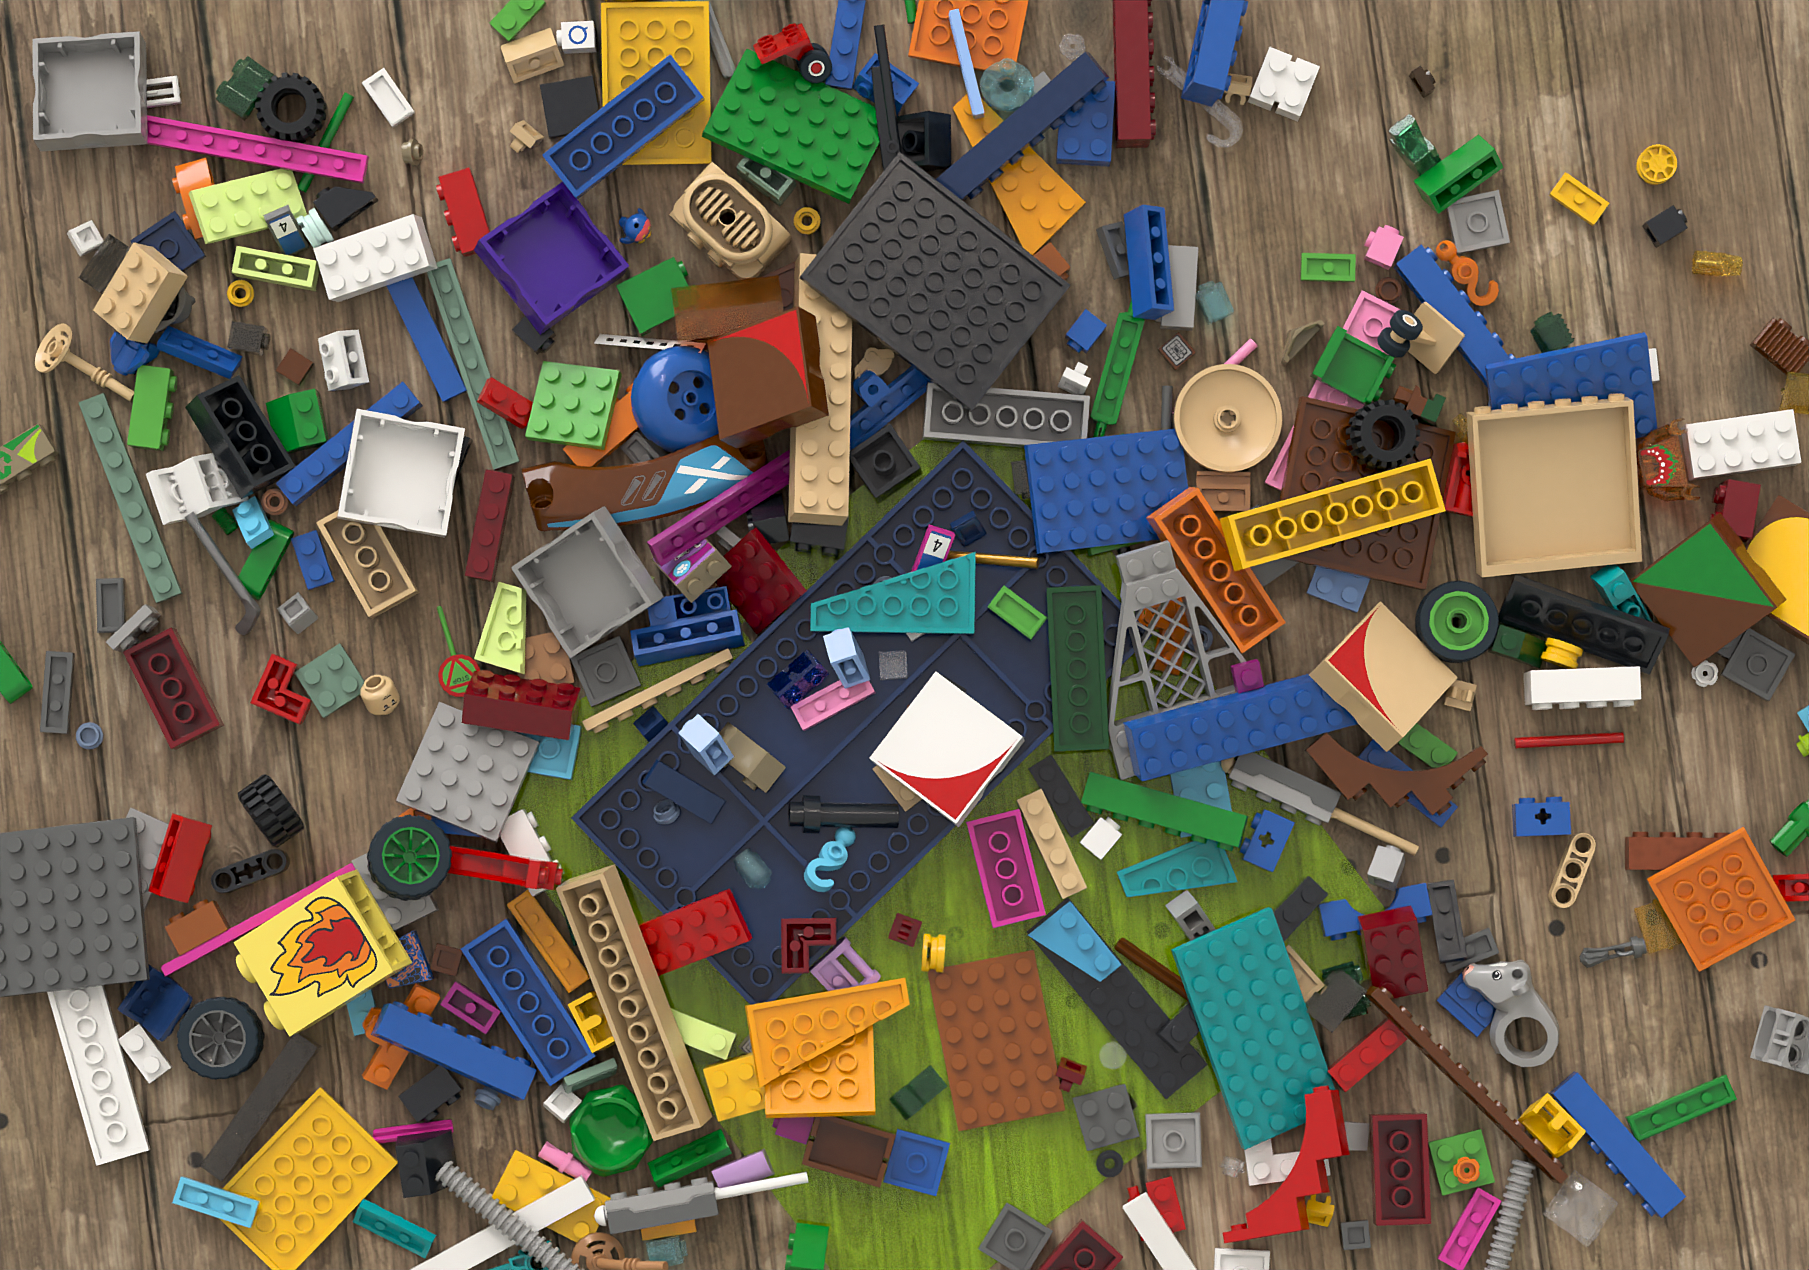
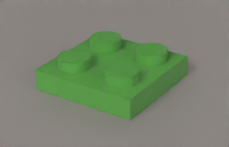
[1428,1129,1495,1196]

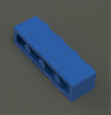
[1124,205,1174,320]
[630,609,745,667]

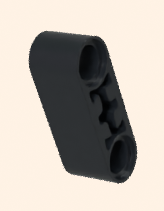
[211,849,290,893]

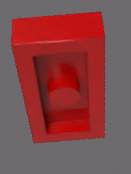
[477,377,533,429]

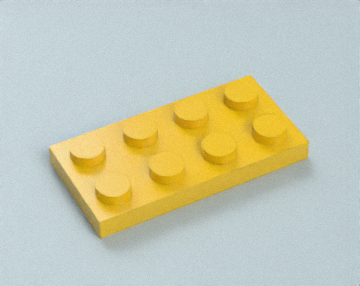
[492,1149,611,1247]

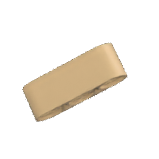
[1548,833,1596,908]

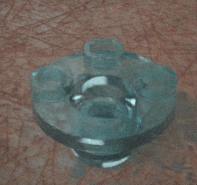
[980,58,1034,112]

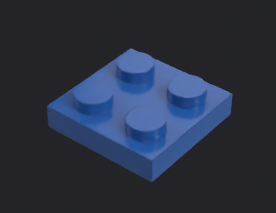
[883,1129,950,1196]

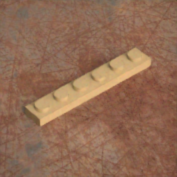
[582,648,733,734]

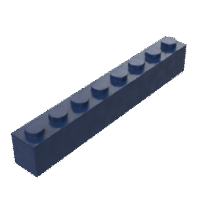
[935,52,1109,202]

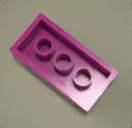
[966,809,1046,928]

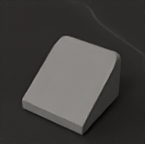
[277,592,318,634]

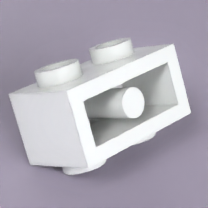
[318,329,369,391]

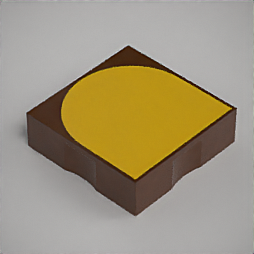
[1745,495,1809,645]

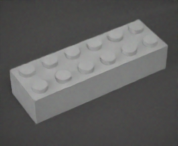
[922,383,1090,448]

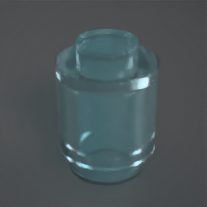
[733,848,772,890]

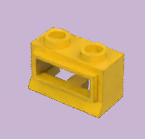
[568,991,616,1053]
[1518,1093,1586,1159]

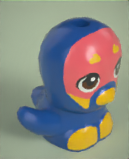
[619,208,651,244]

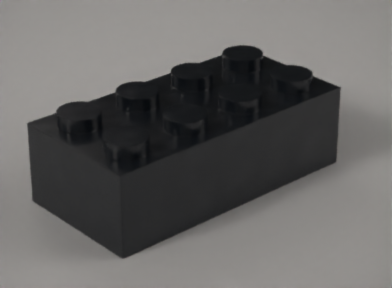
[185,375,296,499]

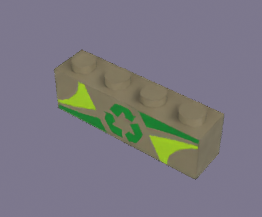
[0,424,60,495]

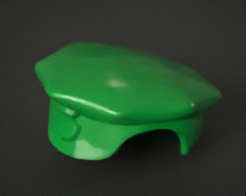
[569,1084,653,1177]

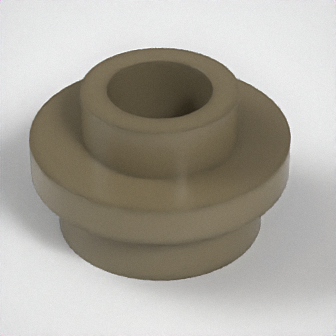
[402,139,424,166]

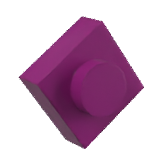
[1230,659,1264,694]

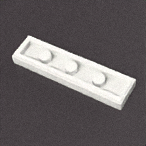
[1123,1192,1197,1270]

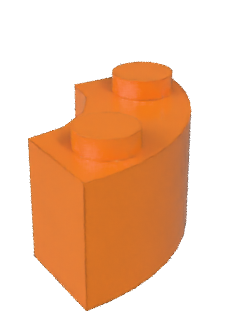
[172,158,215,239]

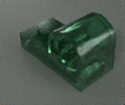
[888,1064,948,1121]

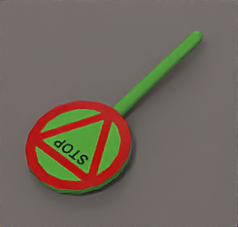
[437,606,481,697]

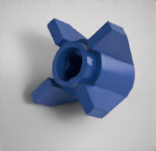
[110,332,160,376]

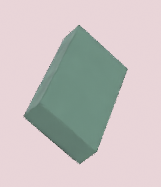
[562,1058,618,1094]

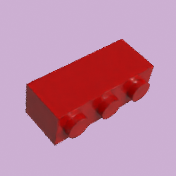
[436,167,490,257]
[148,813,212,903]
[1327,1018,1407,1092]

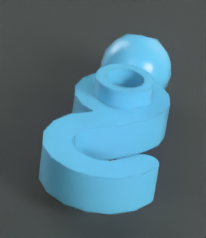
[804,827,856,892]

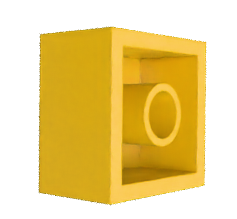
[703,1052,765,1122]

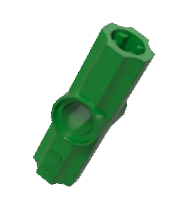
[1769,799,1809,857]

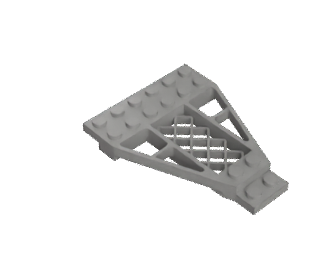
[1107,540,1246,780]

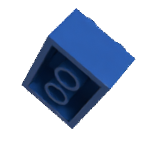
[1056,81,1115,167]

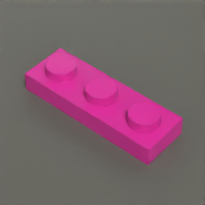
[1437,1187,1502,1270]

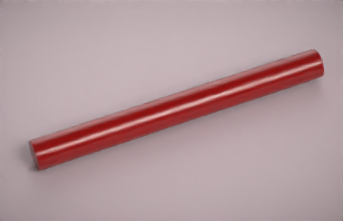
[1514,732,1624,749]

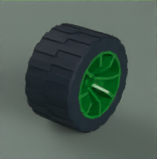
[367,815,452,901]

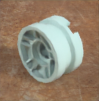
[296,208,334,248]

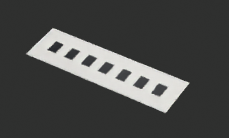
[594,334,706,353]

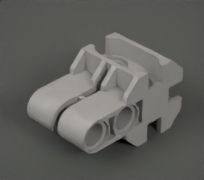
[1750,1005,1809,1075]

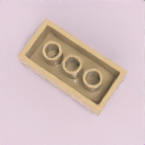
[316,510,419,619]

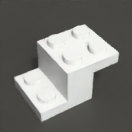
[146,453,249,525]

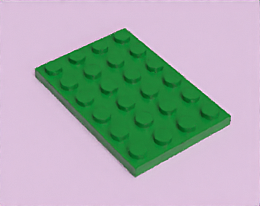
[702,49,879,204]

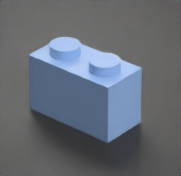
[823,627,870,689]
[679,714,734,776]

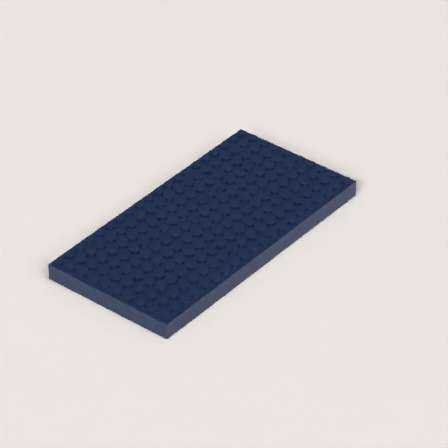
[571,441,1152,1005]

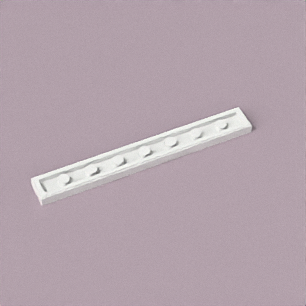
[410,1175,595,1270]

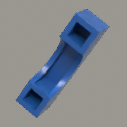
[1317,883,1433,941]

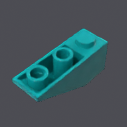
[1590,564,1652,622]

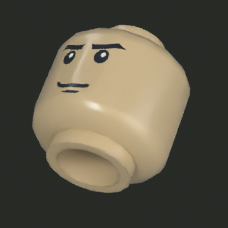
[360,675,400,715]

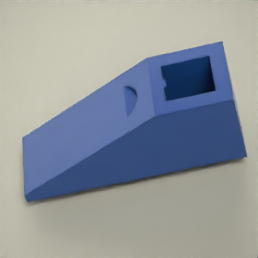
[648,586,731,626]

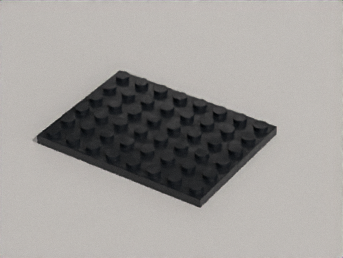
[800,152,1071,412]

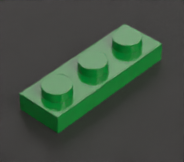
[647,1129,732,1188]

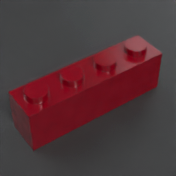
[465,469,515,583]

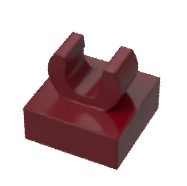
[888,913,922,947]
[1055,1057,1087,1092]

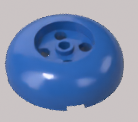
[631,346,719,453]

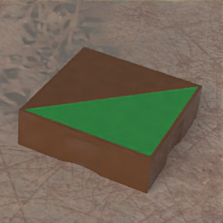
[1630,513,1787,668]

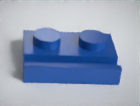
[1436,971,1496,1037]

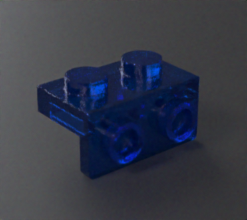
[766,649,829,709]

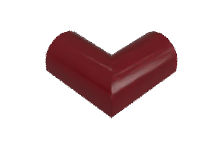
[781,918,837,974]

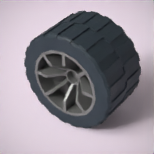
[177,997,265,1080]

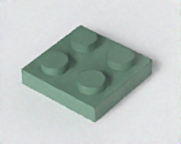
[294,643,365,718]

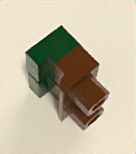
[1393,385,1446,426]

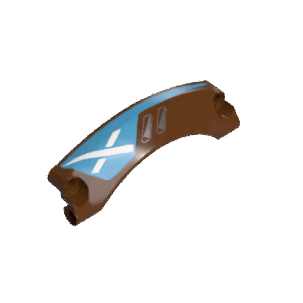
[522,433,768,532]

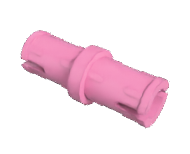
[538,1141,592,1181]

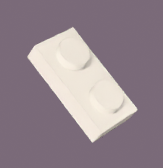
[118,1024,173,1084]

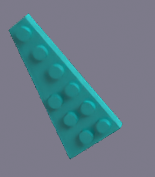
[810,552,976,634]

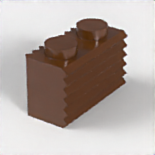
[1750,318,1809,379]

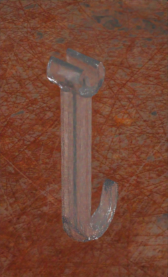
[1156,56,1243,148]

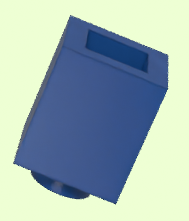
[1065,309,1107,354]

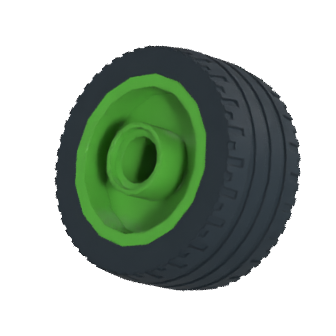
[1415,581,1499,663]

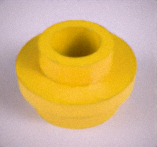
[794,207,821,235]
[227,280,254,307]

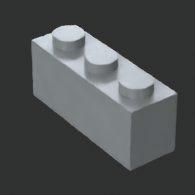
[1155,245,1198,331]

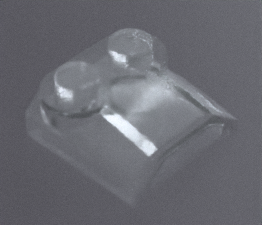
[1542,1170,1619,1248]

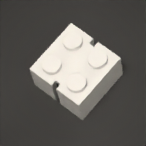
[1248,47,1320,122]

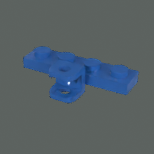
[850,366,933,450]

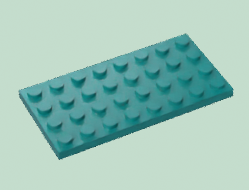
[1171,907,1335,1150]

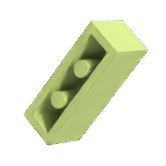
[232,246,320,291]

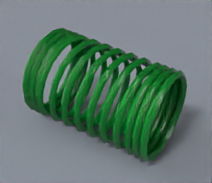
[212,507,239,535]

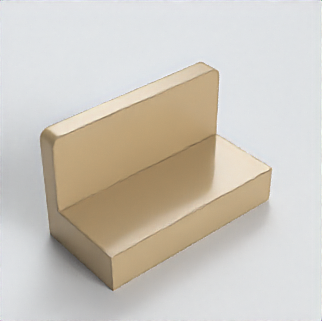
[501,28,564,84]

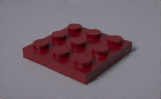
[715,528,807,635]

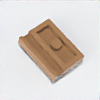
[1196,471,1251,512]

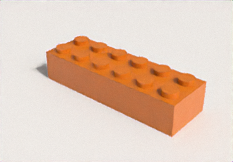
[1146,487,1286,653]

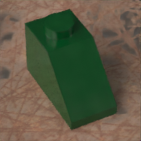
[1488,625,1547,669]

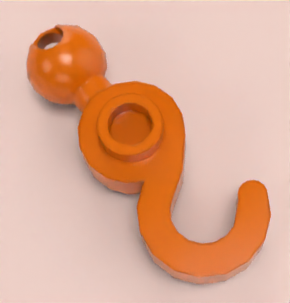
[1436,240,1499,306]

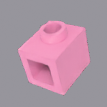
[1364,225,1404,270]

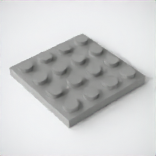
[396,702,540,843]

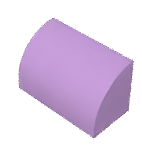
[711,1148,775,1188]

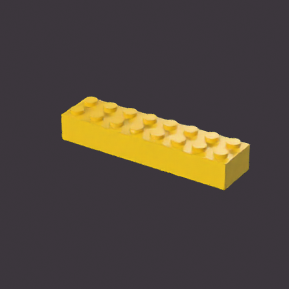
[1220,459,1446,571]

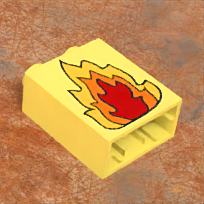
[234,869,413,1037]

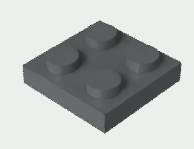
[1720,628,1795,701]
[570,636,642,708]
[1072,1083,1139,1151]
[978,1202,1053,1270]

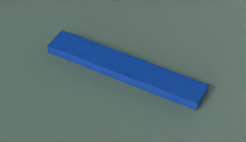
[386,277,467,403]

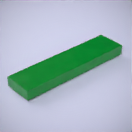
[1625,1074,1737,1142]

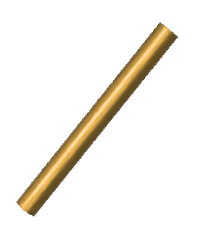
[946,551,1039,569]

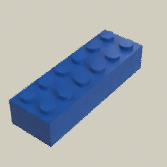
[542,55,705,199]
[461,919,597,1086]

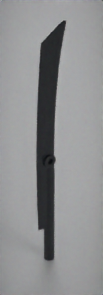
[871,24,902,172]

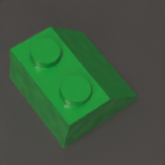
[266,389,329,454]

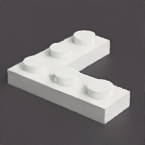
[1244,1139,1330,1186]

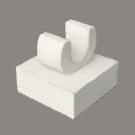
[1058,362,1091,395]

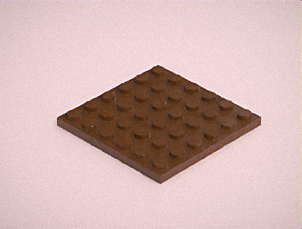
[1279,396,1456,591]

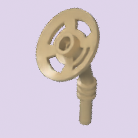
[35,323,134,402]

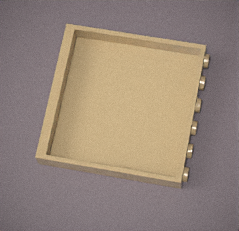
[1466,393,1642,577]

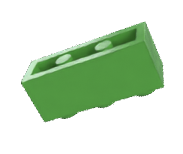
[127,365,178,451]

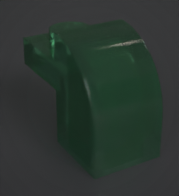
[1388,114,1441,176]

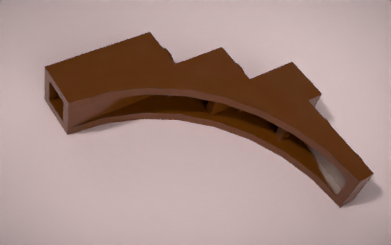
[1305,733,1488,816]

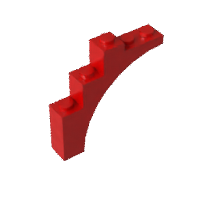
[448,845,563,890]

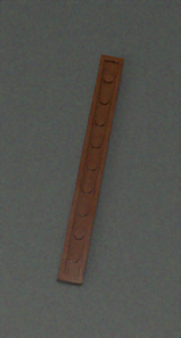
[1364,986,1568,1184]

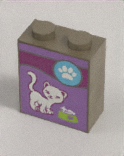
[651,538,732,603]

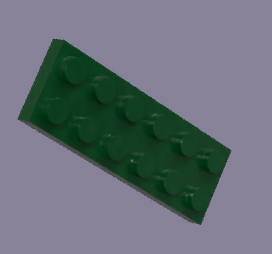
[1046,585,1109,752]

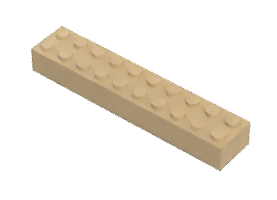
[788,253,852,526]
[556,864,712,1141]

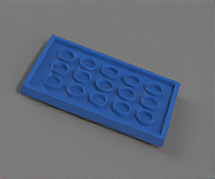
[1485,332,1658,438]
[1024,429,1188,554]

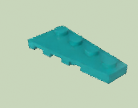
[1116,839,1238,897]

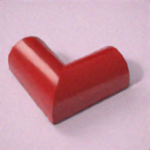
[250,653,312,725]

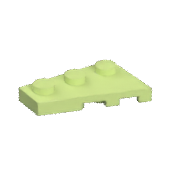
[474,582,526,674]

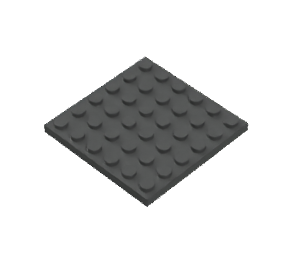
[0,817,150,998]

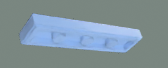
[948,9,984,119]

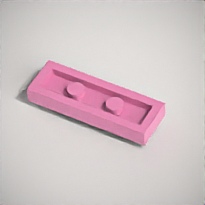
[790,680,875,731]

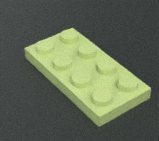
[189,169,307,244]

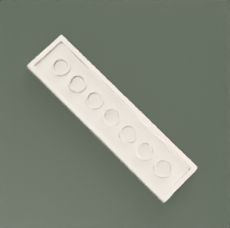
[47,986,150,1166]

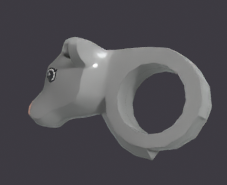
[1462,960,1560,1067]

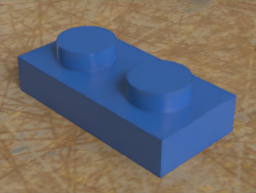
[291,530,335,590]

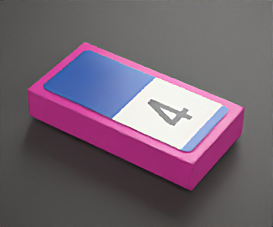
[911,524,955,572]

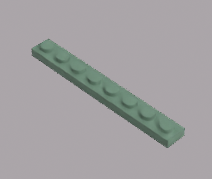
[427,258,520,471]
[79,393,183,603]

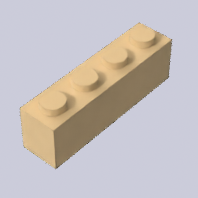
[1016,789,1087,899]

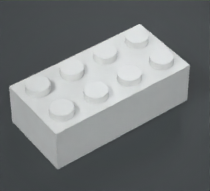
[313,214,437,302]
[1681,409,1801,481]
[1524,667,1641,710]

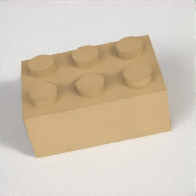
[93,243,188,344]

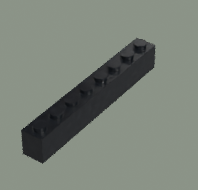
[1156,876,1328,1053]

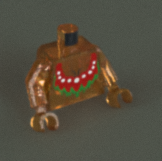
[1636,418,1700,502]

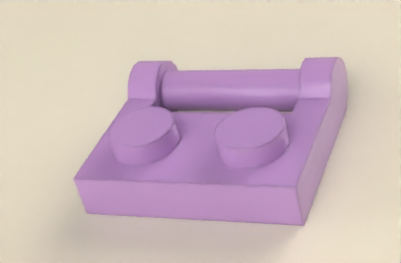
[809,936,881,991]

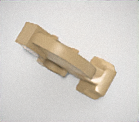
[853,348,894,380]

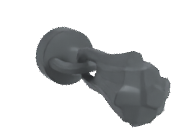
[1579,936,1647,968]

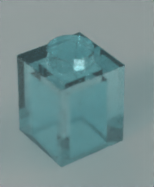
[1195,280,1234,325]
[646,1235,688,1266]

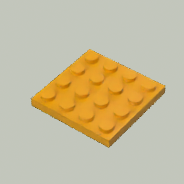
[765,1025,875,1118]

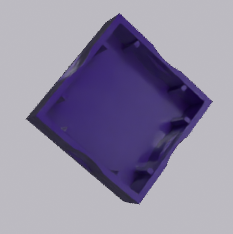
[474,182,629,335]

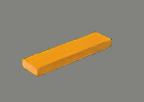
[507,890,590,993]

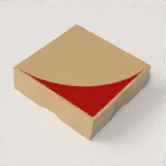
[1309,601,1458,752]

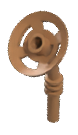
[571,1232,669,1270]

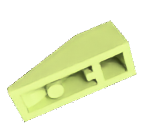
[671,1008,737,1060]

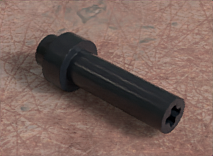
[788,795,899,834]

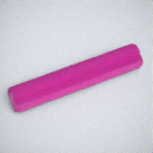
[373,1119,454,1144]

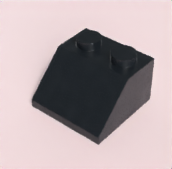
[897,111,952,171]
[395,1129,457,1198]

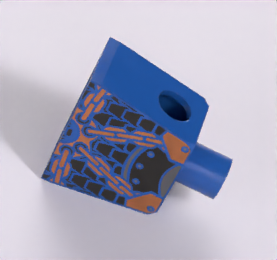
[386,931,435,988]

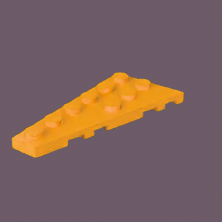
[953,94,1086,255]
[745,978,910,1087]

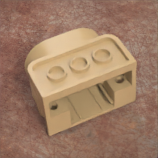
[669,162,792,284]

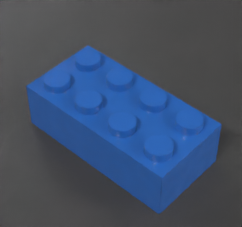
[1181,0,1248,107]

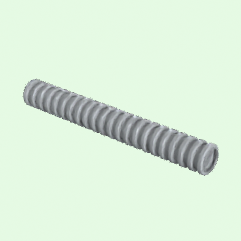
[1484,1159,1536,1270]
[435,1161,584,1270]

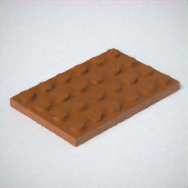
[927,950,1065,1131]

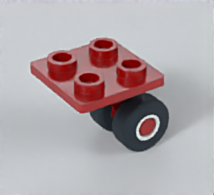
[753,23,832,83]

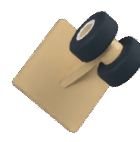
[1377,302,1465,374]

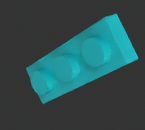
[353,1199,436,1258]

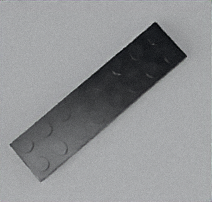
[1027,897,1208,1099]

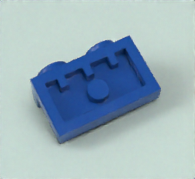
[853,53,919,116]

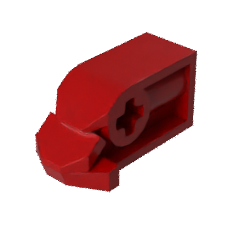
[1443,442,1473,517]

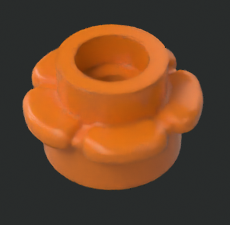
[1453,1157,1480,1184]

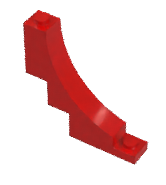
[1223,1085,1350,1243]

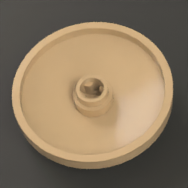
[1173,364,1282,473]

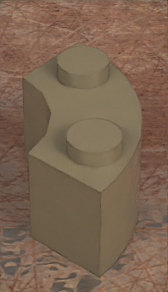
[719,722,786,793]

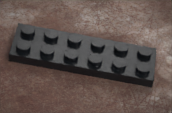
[1498,574,1670,675]

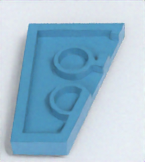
[1028,901,1121,982]

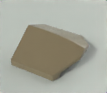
[1281,320,1325,367]

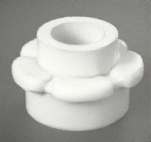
[1691,660,1718,687]

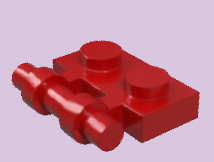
[1127,1176,1186,1241]

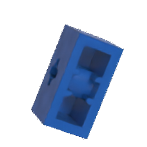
[1512,797,1571,837]
[1239,809,1295,872]

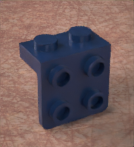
[117,964,193,1042]

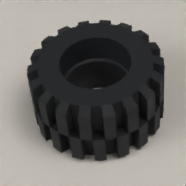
[255,72,327,143]
[1346,400,1420,471]
[238,774,304,848]

